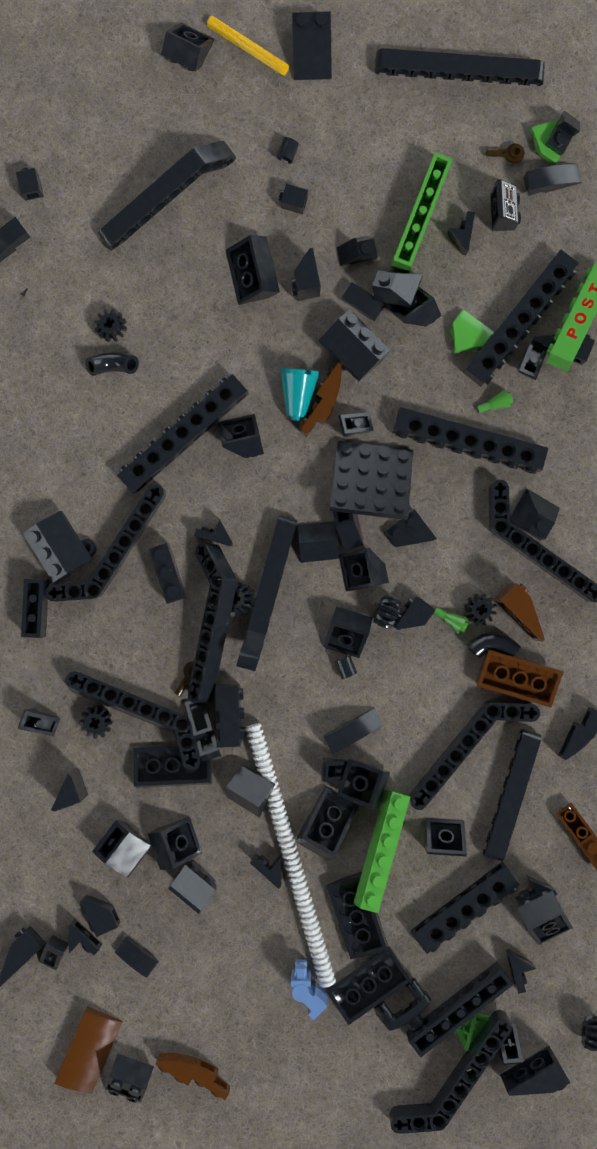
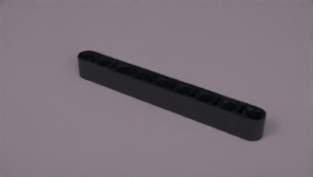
[375,48,545,87]

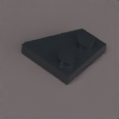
[384,509,437,548]

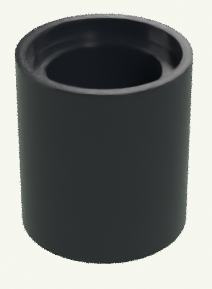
[276,137,299,164]
[334,655,357,679]

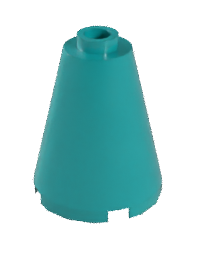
[280,368,319,421]

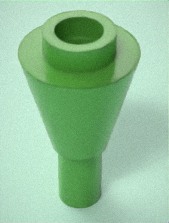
[477,389,513,413]
[434,608,469,634]

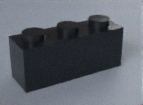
[149,543,187,604]
[21,579,49,638]

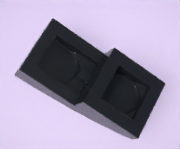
[341,282,385,322]
[115,936,159,978]

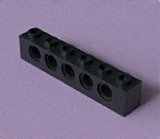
[411,861,520,954]
[406,961,513,1057]

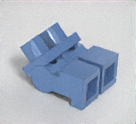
[291,959,328,1020]

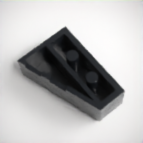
[215,684,245,748]

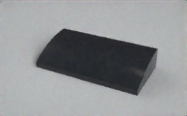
[134,745,212,788]
[326,872,388,959]
[327,946,412,1025]

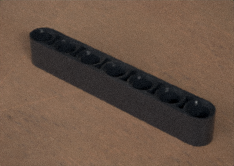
[483,729,541,861]

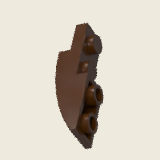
[300,362,342,437]
[555,803,597,870]
[155,1053,230,1100]

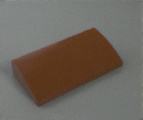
[476,649,563,707]
[54,1006,123,1093]

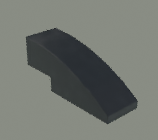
[523,164,582,196]
[0,216,30,262]
[185,701,221,762]
[558,707,597,760]
[323,708,383,754]

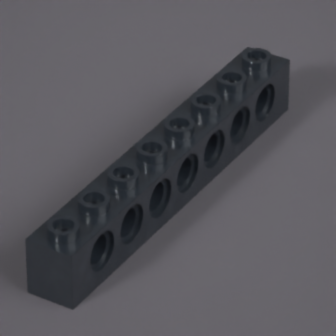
[463,249,579,387]
[117,374,249,494]
[392,407,549,474]

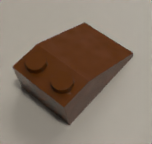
[493,583,545,642]

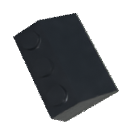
[226,235,280,305]
[318,310,390,382]
[23,511,92,583]

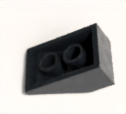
[292,11,332,80]
[295,787,359,861]
[517,891,573,945]
[500,1046,571,1096]

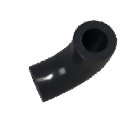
[85,352,139,376]
[467,632,521,659]

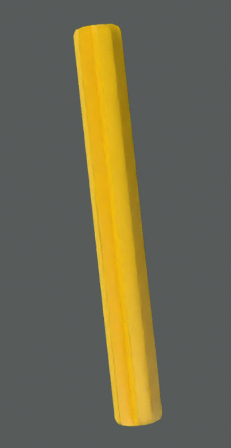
[207,16,289,75]

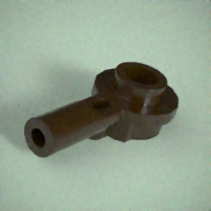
[486,143,525,163]
[174,661,194,697]

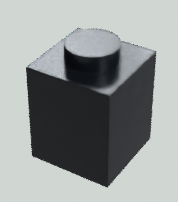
[16,167,44,201]
[278,184,308,215]

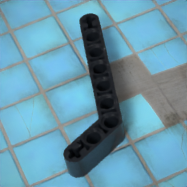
[98,141,236,250]
[489,479,597,602]
[45,484,166,602]
[236,515,298,672]
[188,543,237,703]
[65,671,200,773]
[409,701,540,810]
[389,1010,512,1134]

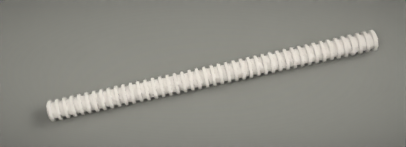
[245,723,336,988]

